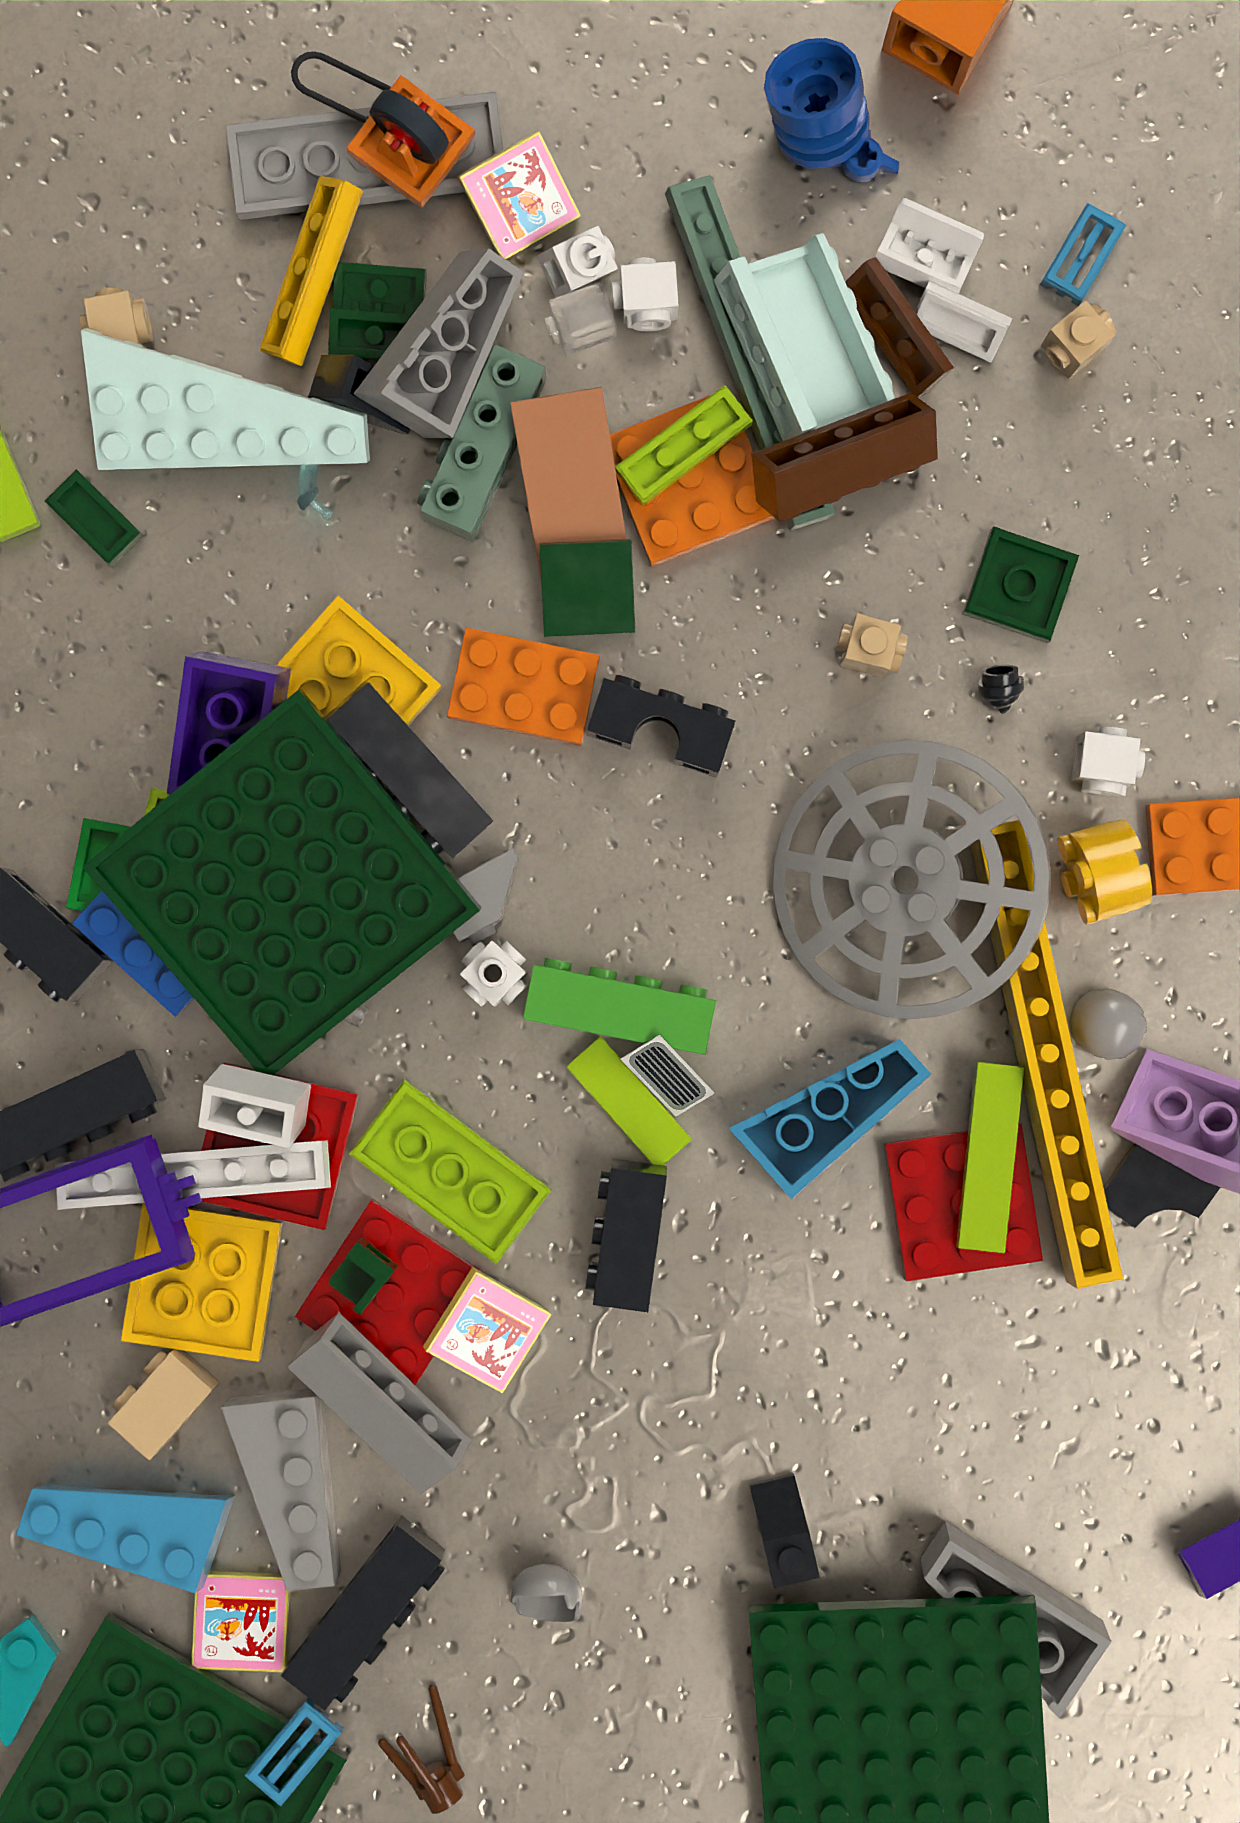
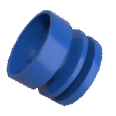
[764,38,870,168]

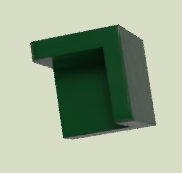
[329,1237,399,1315]

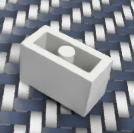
[198,1064,311,1148]

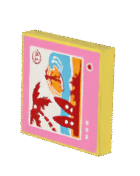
[457,131,581,259]
[423,1267,552,1393]
[192,1571,290,1672]

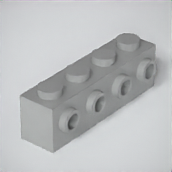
[287,1313,472,1495]

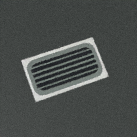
[621,1035,715,1117]

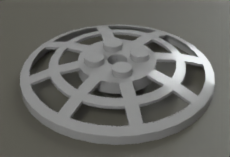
[773,740,1051,1019]

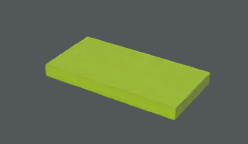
[349,1079,552,1264]

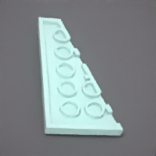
[81,328,370,470]

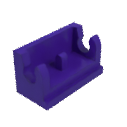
[1178,1519,1240,1599]

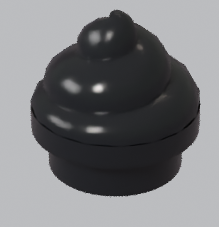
[978,665,1024,714]

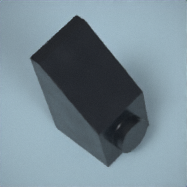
[308,355,410,435]
[749,1473,820,1589]

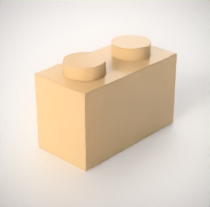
[108,1349,220,1461]

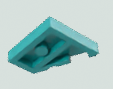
[0,1613,60,1747]

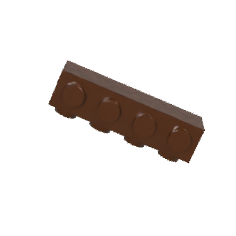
[751,393,938,521]

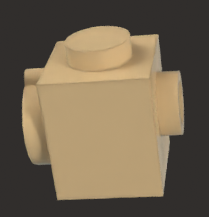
[79,288,153,348]
[1041,301,1116,380]
[836,613,908,678]

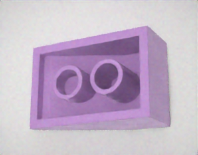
[1111,1049,1240,1194]

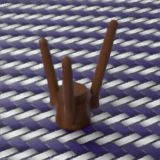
[378,1684,465,1814]

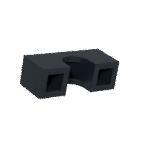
[587,675,736,778]

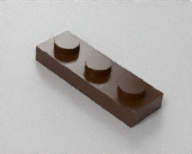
[845,257,954,397]

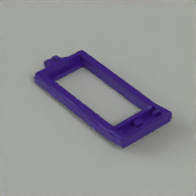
[0,1135,202,1327]

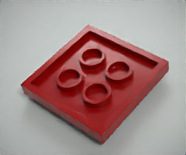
[201,1062,359,1230]
[883,1123,1043,1282]
[294,1199,487,1385]

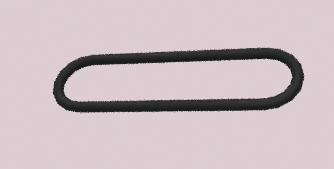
[291,51,391,123]

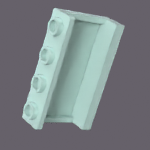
[714,233,895,441]

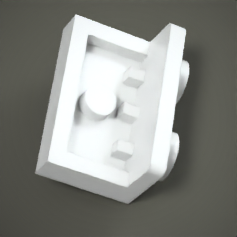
[875,198,984,294]

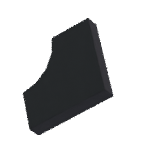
[1103,1143,1221,1228]

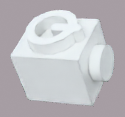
[537,226,618,299]
[612,257,679,331]
[1071,727,1145,796]

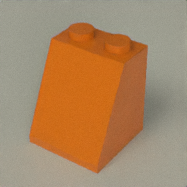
[881,0,1014,95]

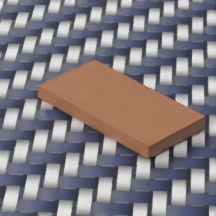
[510,387,627,578]

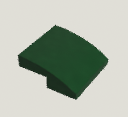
[328,262,427,359]

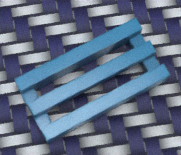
[1040,202,1126,306]
[245,1698,344,1806]

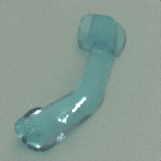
[297,464,334,520]

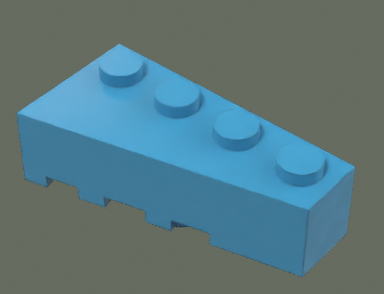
[729,1039,931,1199]
[16,1484,235,1593]

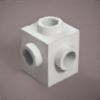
[460,941,528,1007]

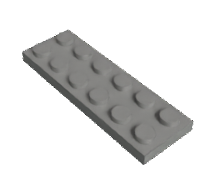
[226,92,503,220]

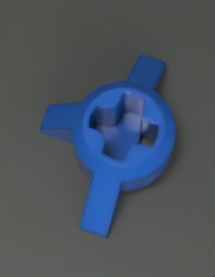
[834,129,899,182]

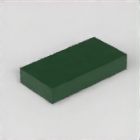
[44,469,144,567]

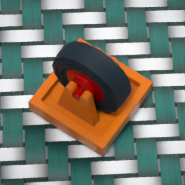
[346,75,475,209]

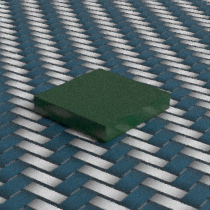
[962,526,1079,643]
[539,539,635,637]

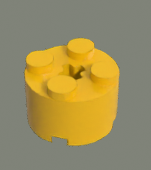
[1057,819,1152,925]

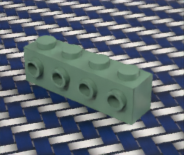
[417,345,547,542]

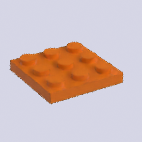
[610,395,775,567]

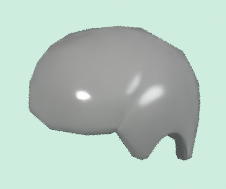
[1070,988,1147,1060]
[511,1563,582,1622]

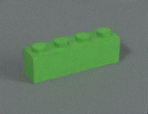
[523,958,716,1055]

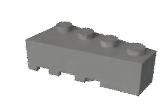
[354,248,523,438]
[221,1389,341,1591]
[920,1521,1111,1719]

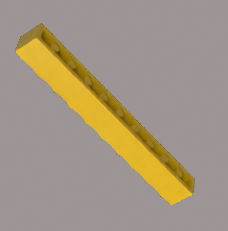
[971,820,1123,1289]

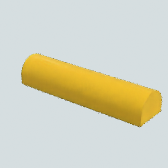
[260,176,363,367]

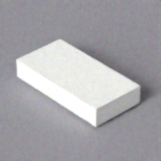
[915,281,1012,363]

